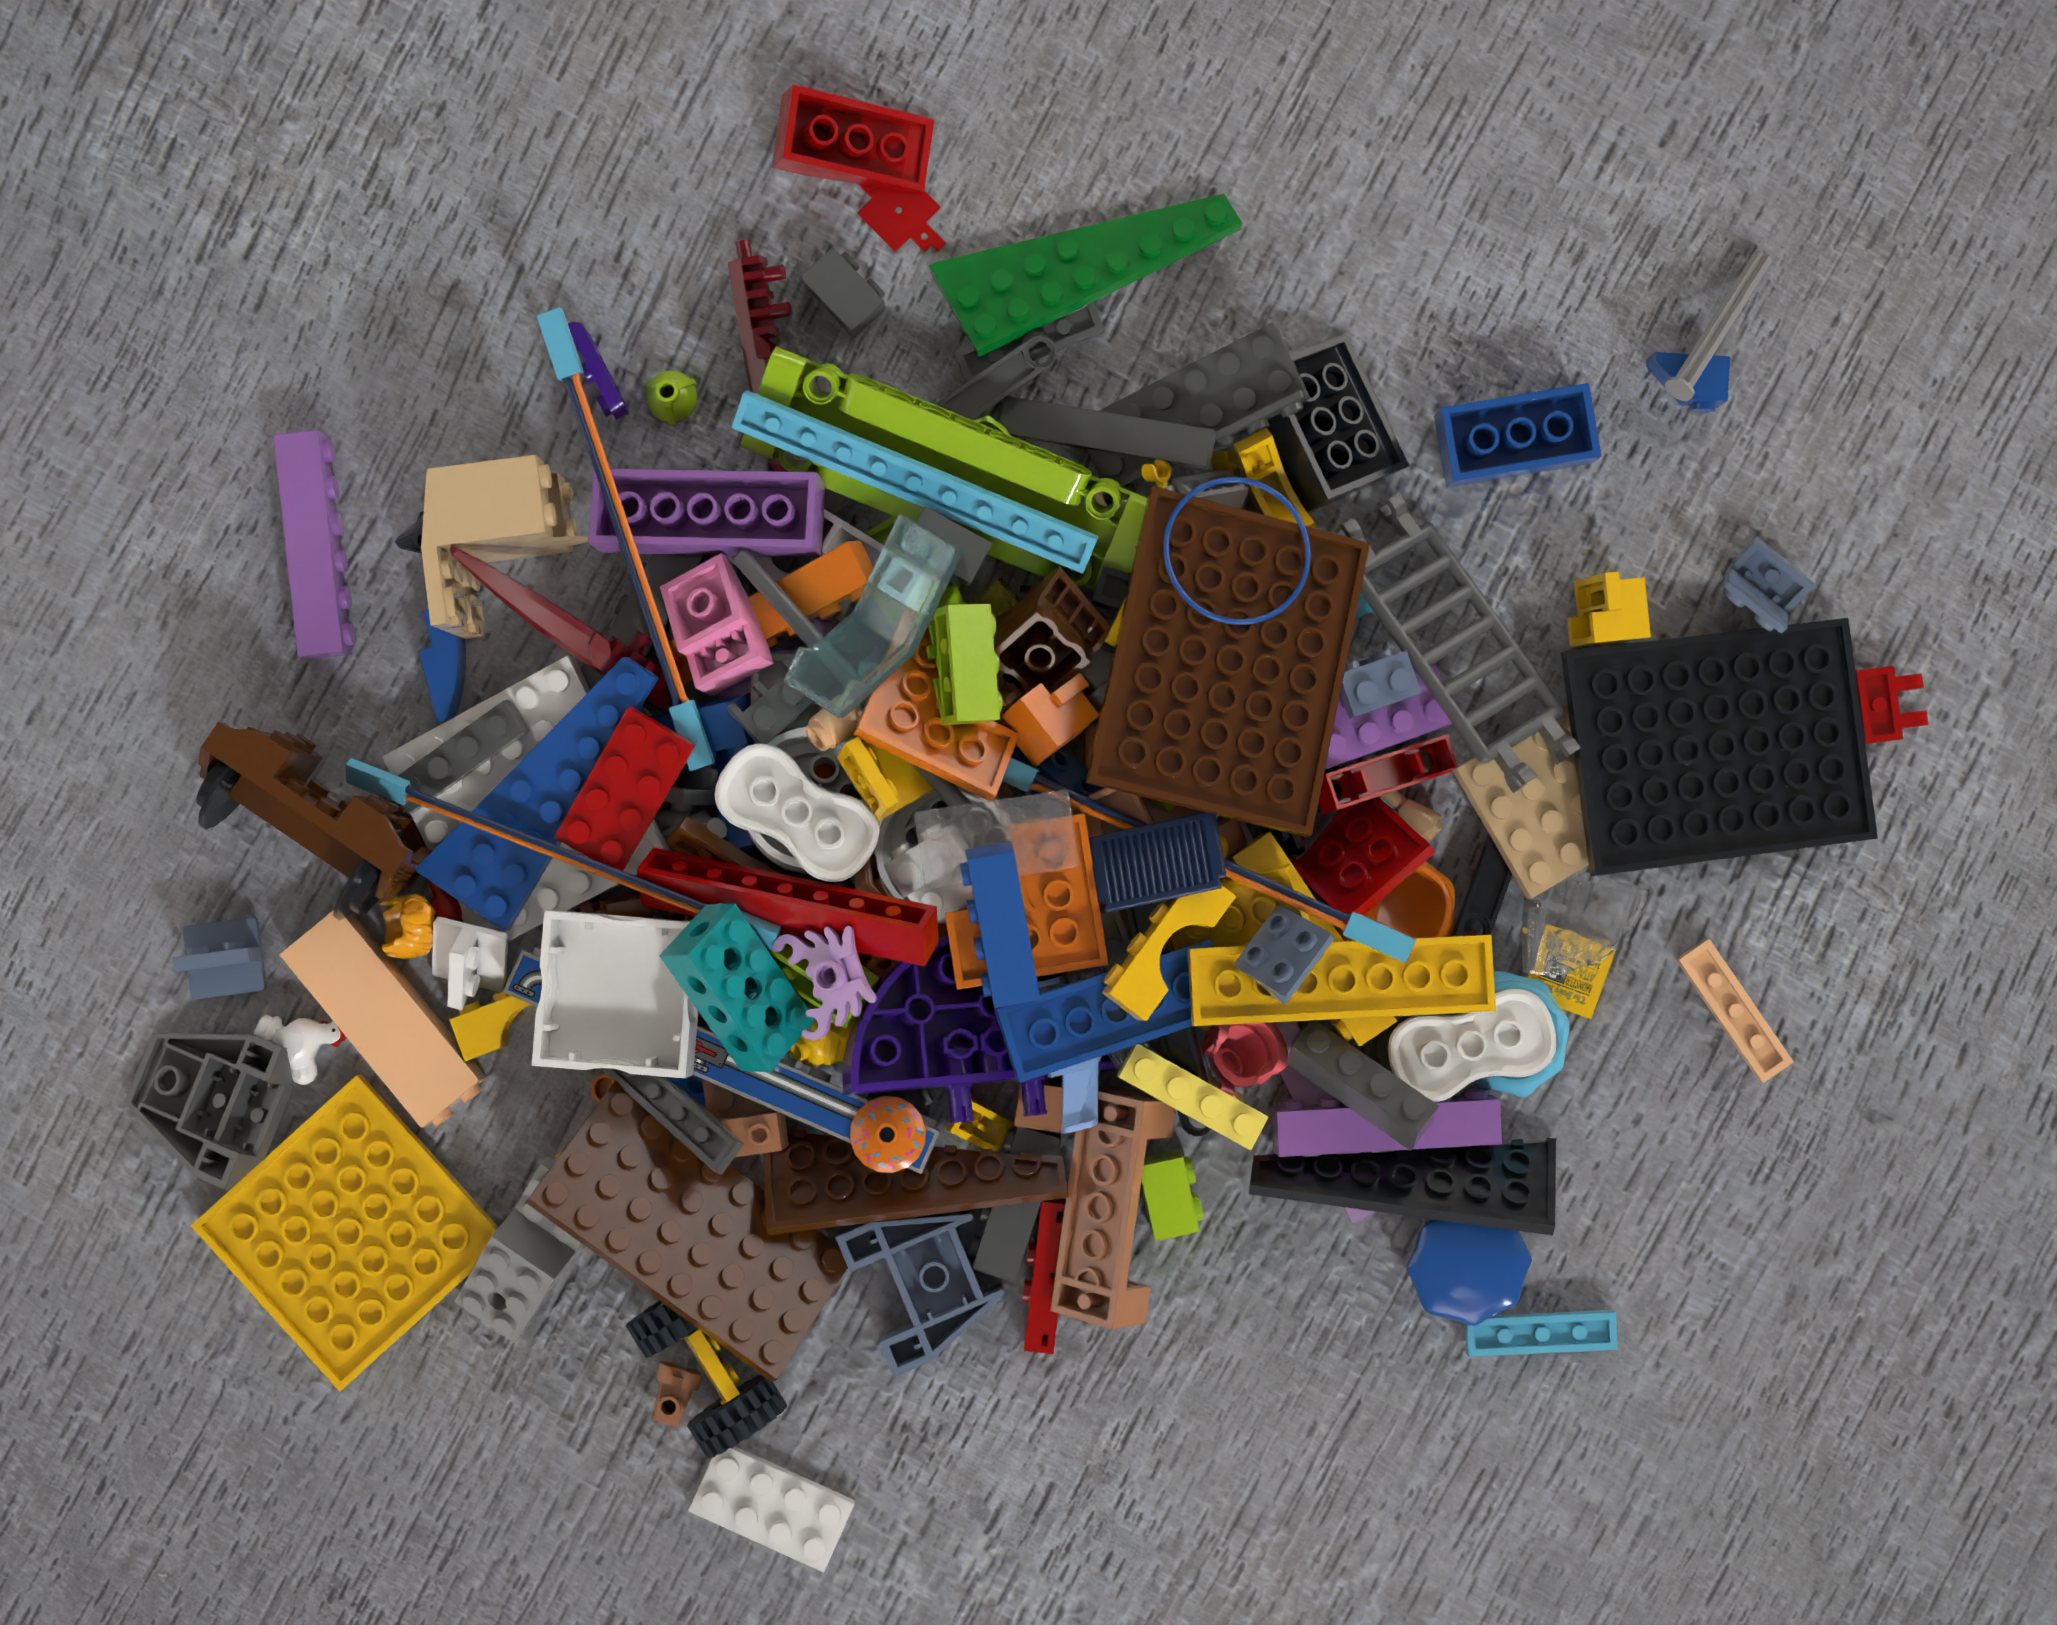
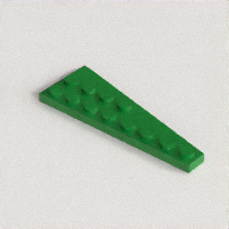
[929,194,1242,357]

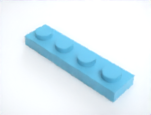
[1465,1310,1618,1357]

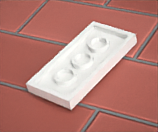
[688,1446,856,1573]

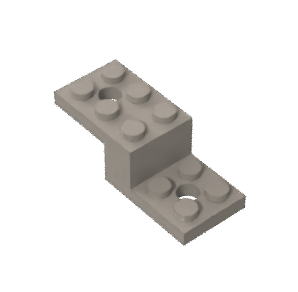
[454,1155,582,1344]

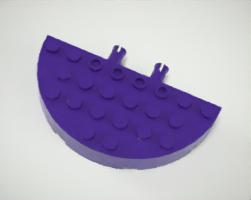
[842,936,1143,1124]

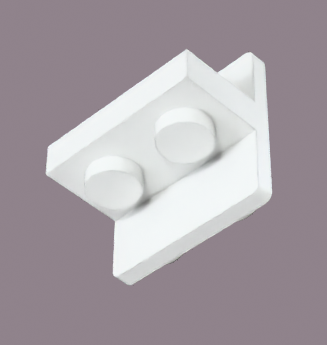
[432,917,509,1010]

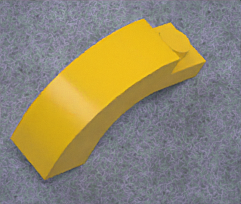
[1233,428,1317,529]

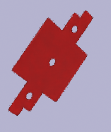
[858,184,946,252]

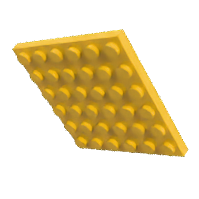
[191,1074,499,1392]

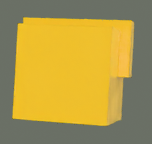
[1567,572,1651,648]

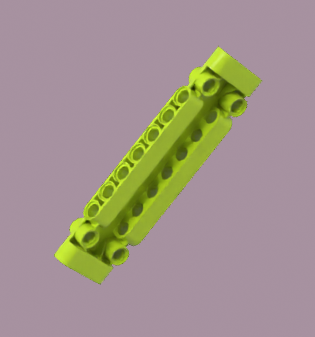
[741,346,1147,591]

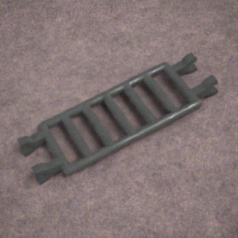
[1335,493,1581,793]

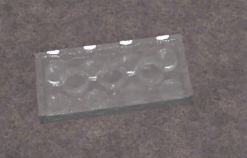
[914,790,1079,889]

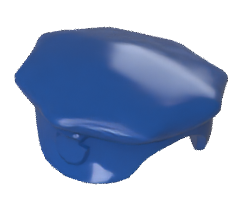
[1407,1219,1532,1326]

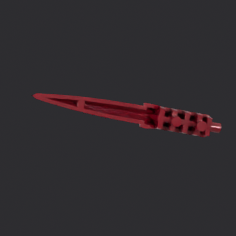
[728,240,792,472]
[450,545,683,710]

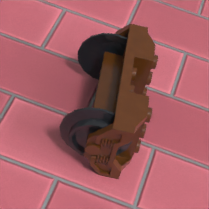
[196,722,432,921]

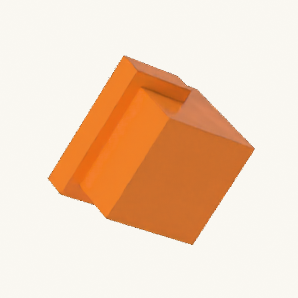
[998,673,1100,767]

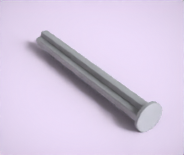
[1665,250,1772,401]

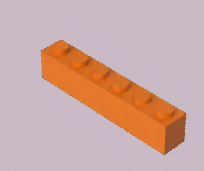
[669,541,881,685]

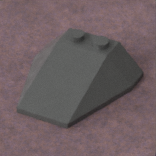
[124,1033,294,1190]

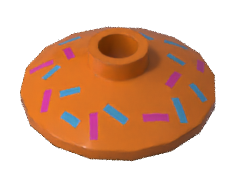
[850,1096,926,1173]

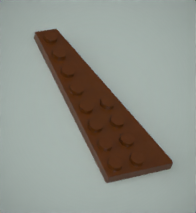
[763,1129,1069,1235]

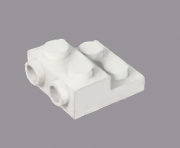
[884,823,974,921]

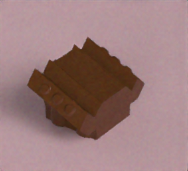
[993,567,1111,695]

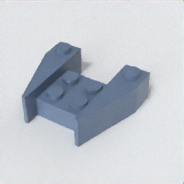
[836,1210,1005,1377]

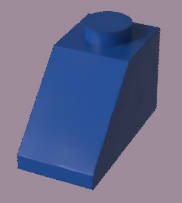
[1646,352,1730,413]

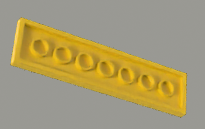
[1187,935,1496,1026]

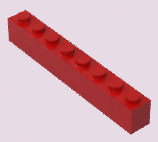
[636,847,939,967]

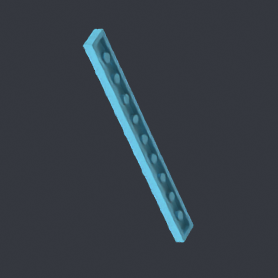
[731,390,1099,574]

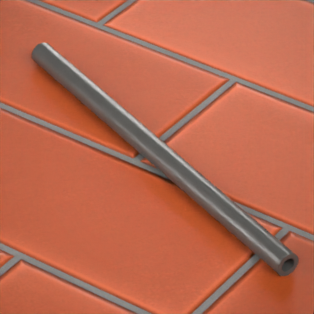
[732,549,974,818]

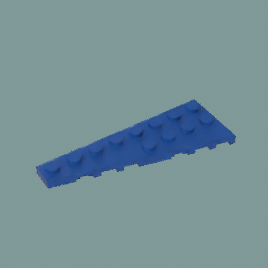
[416,657,659,932]

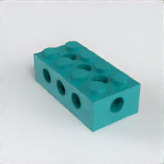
[659,903,815,1072]

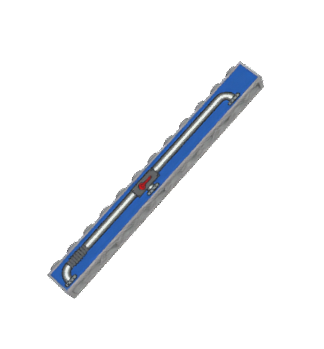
[503,947,941,1174]

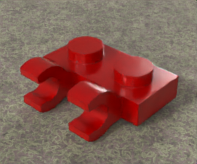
[1856,666,1929,744]

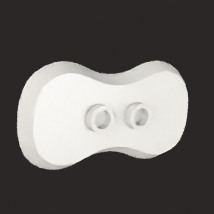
[714,744,879,882]
[1388,989,1557,1102]

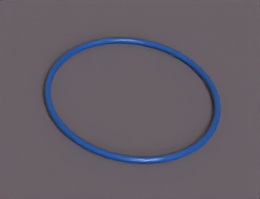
[1163,477,1311,625]

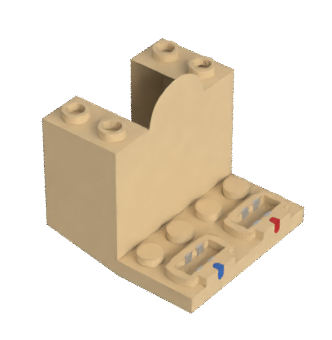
[421,455,589,639]

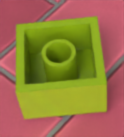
[1141,1148,1204,1241]

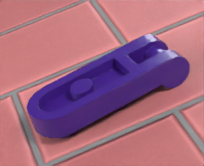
[568,322,630,420]

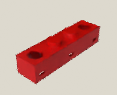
[1318,734,1458,815]
[1022,1199,1066,1355]

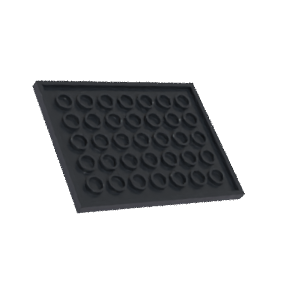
[1561,618,1878,876]

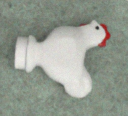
[253,1014,346,1085]

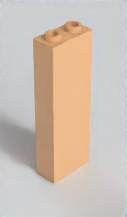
[279,910,487,1128]

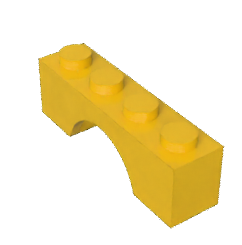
[1101,886,1236,1021]
[449,991,532,1061]

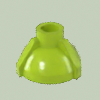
[644,371,698,426]

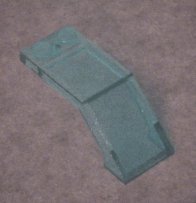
[783,514,964,719]

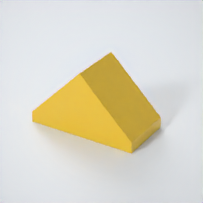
[945,1095,1014,1153]

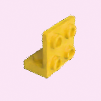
[837,736,934,821]

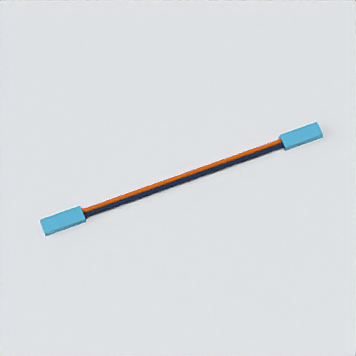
[536,307,715,771]
[1002,757,1416,963]
[345,758,781,951]

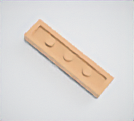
[1675,938,1794,1083]

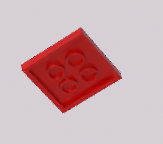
[1288,797,1435,924]

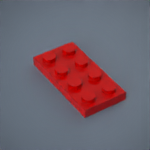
[554,706,697,871]

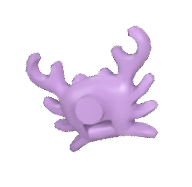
[773,926,877,1041]

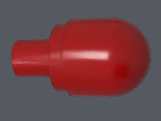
[428,881,463,922]

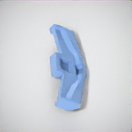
[1037,976,1102,1134]

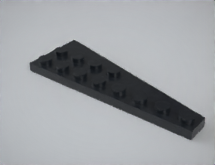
[1249,1137,1556,1236]

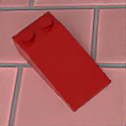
[772,84,934,193]

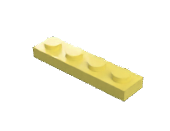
[1117,1044,1269,1150]

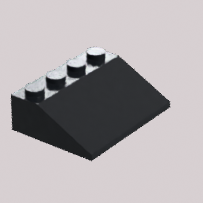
[1266,334,1409,513]

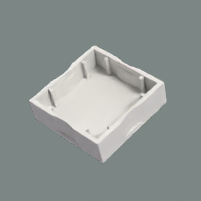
[531,910,698,1078]

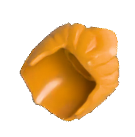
[379,894,436,959]

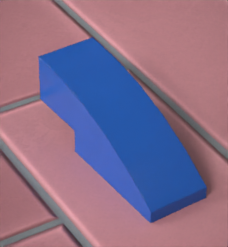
[418,609,466,724]

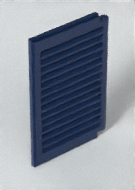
[1089,812,1226,913]

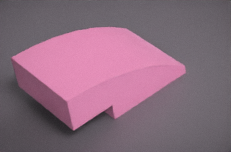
[660,553,774,696]

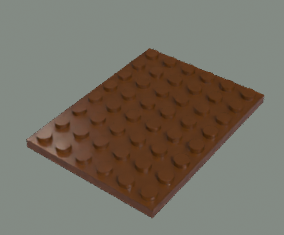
[1085,486,1370,837]

